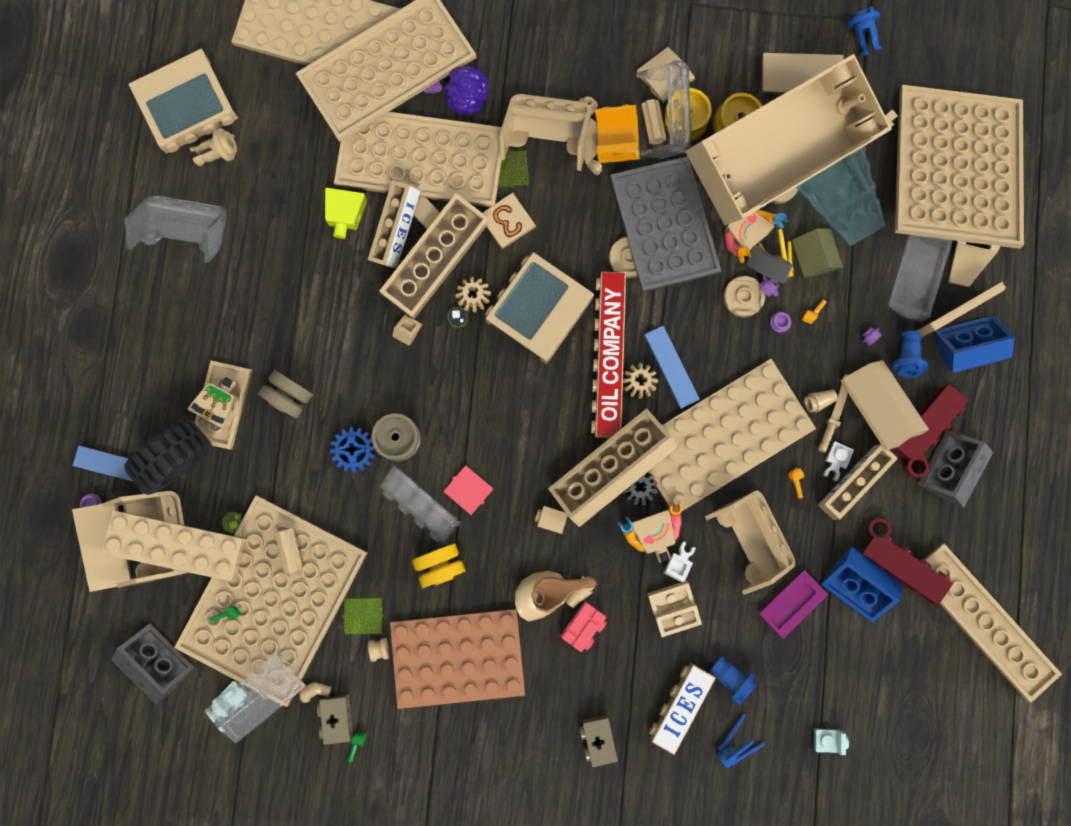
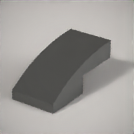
[746,246,793,283]

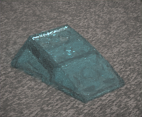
[796,146,886,246]

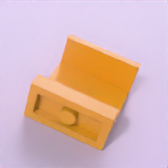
[595,104,640,163]

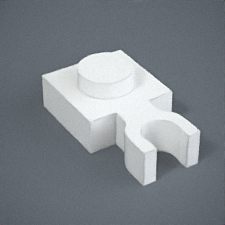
[823,442,854,481]
[664,542,696,583]

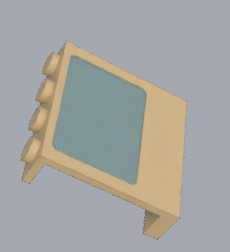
[129,48,238,153]
[485,252,594,364]

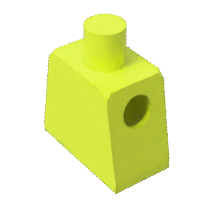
[325,188,367,239]

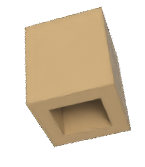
[535,506,568,534]

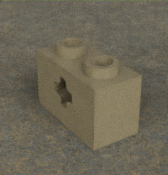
[317,694,353,745]
[579,715,618,767]

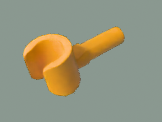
[802,300,826,324]
[789,468,804,499]

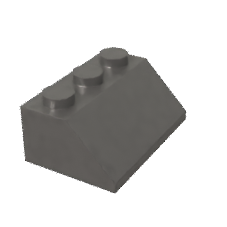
[918,430,993,507]
[111,624,194,705]

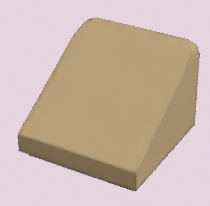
[393,315,422,345]

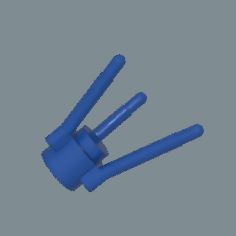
[716,713,764,769]

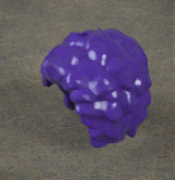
[444,66,489,114]

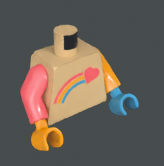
[724,210,788,263]
[618,500,682,563]

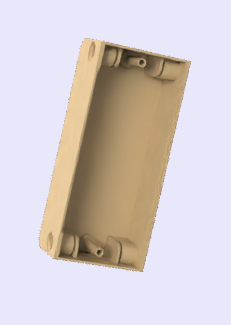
[685,54,892,226]

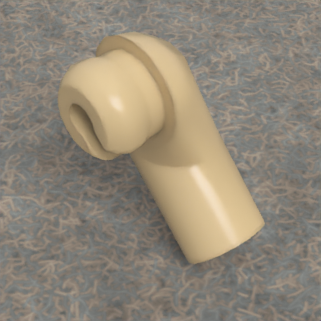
[299,682,332,703]

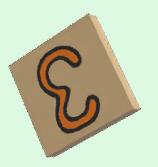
[483,193,536,249]

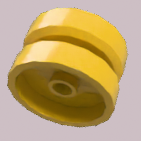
[664,88,712,142]
[713,93,762,133]
[412,544,466,589]

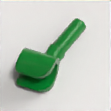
[209,606,241,622]
[347,732,366,762]

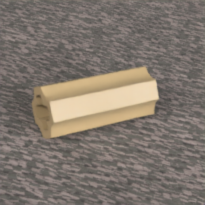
[641,99,666,145]
[275,528,303,575]

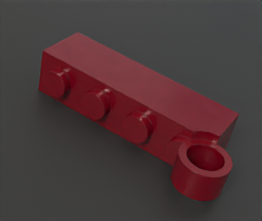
[891,384,968,478]
[863,519,953,607]

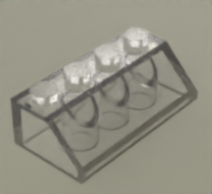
[888,235,953,323]
[380,466,461,542]
[205,652,306,743]

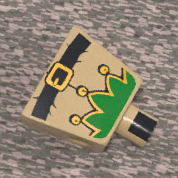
[188,377,240,430]

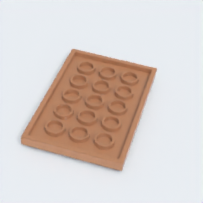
[390,609,525,709]

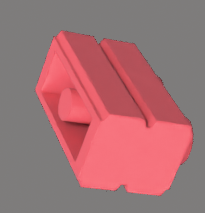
[560,601,607,652]

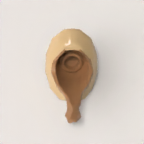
[515,571,596,621]

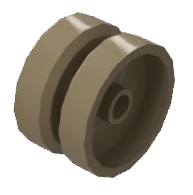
[258,370,313,419]
[371,413,421,462]

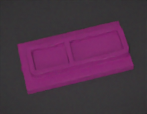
[759,570,828,639]

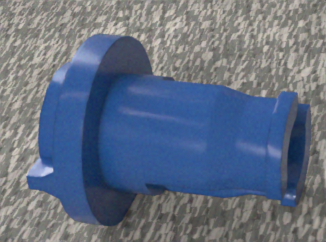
[847,7,882,56]
[893,331,928,377]
[710,657,757,705]

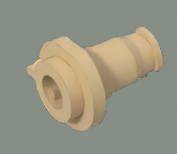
[190,128,237,166]

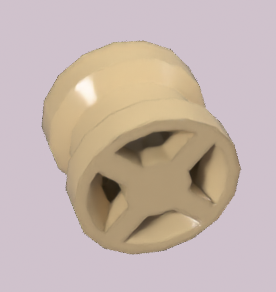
[368,638,389,662]

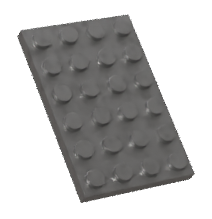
[609,156,721,293]

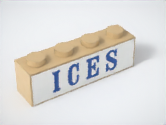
[368,180,421,269]
[818,444,898,520]
[649,662,716,755]

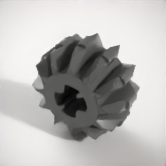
[622,473,657,505]

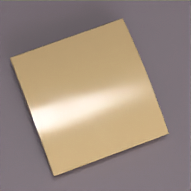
[637,47,695,103]
[647,581,702,637]

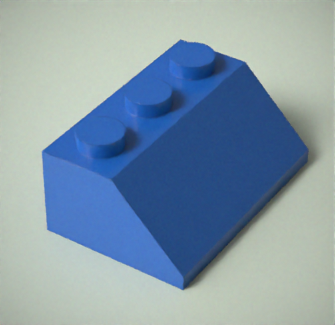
[934,315,1015,373]
[821,547,904,623]

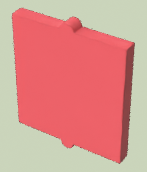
[443,466,493,515]

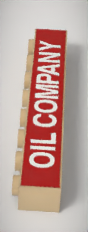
[591,272,626,439]

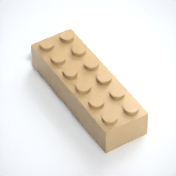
[379,193,489,319]
[548,408,678,527]
[101,511,246,581]

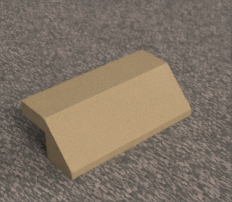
[841,360,929,451]

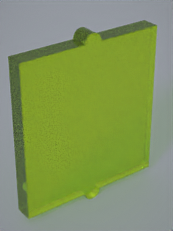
[498,150,529,188]
[342,598,384,634]

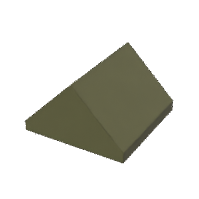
[791,229,843,279]

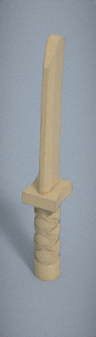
[818,374,848,453]

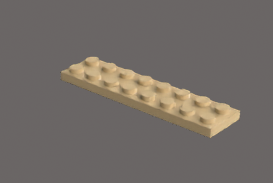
[924,544,1062,703]

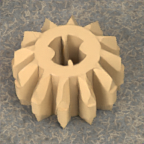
[456,277,491,312]
[623,363,658,399]

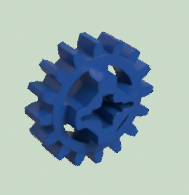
[330,427,376,473]

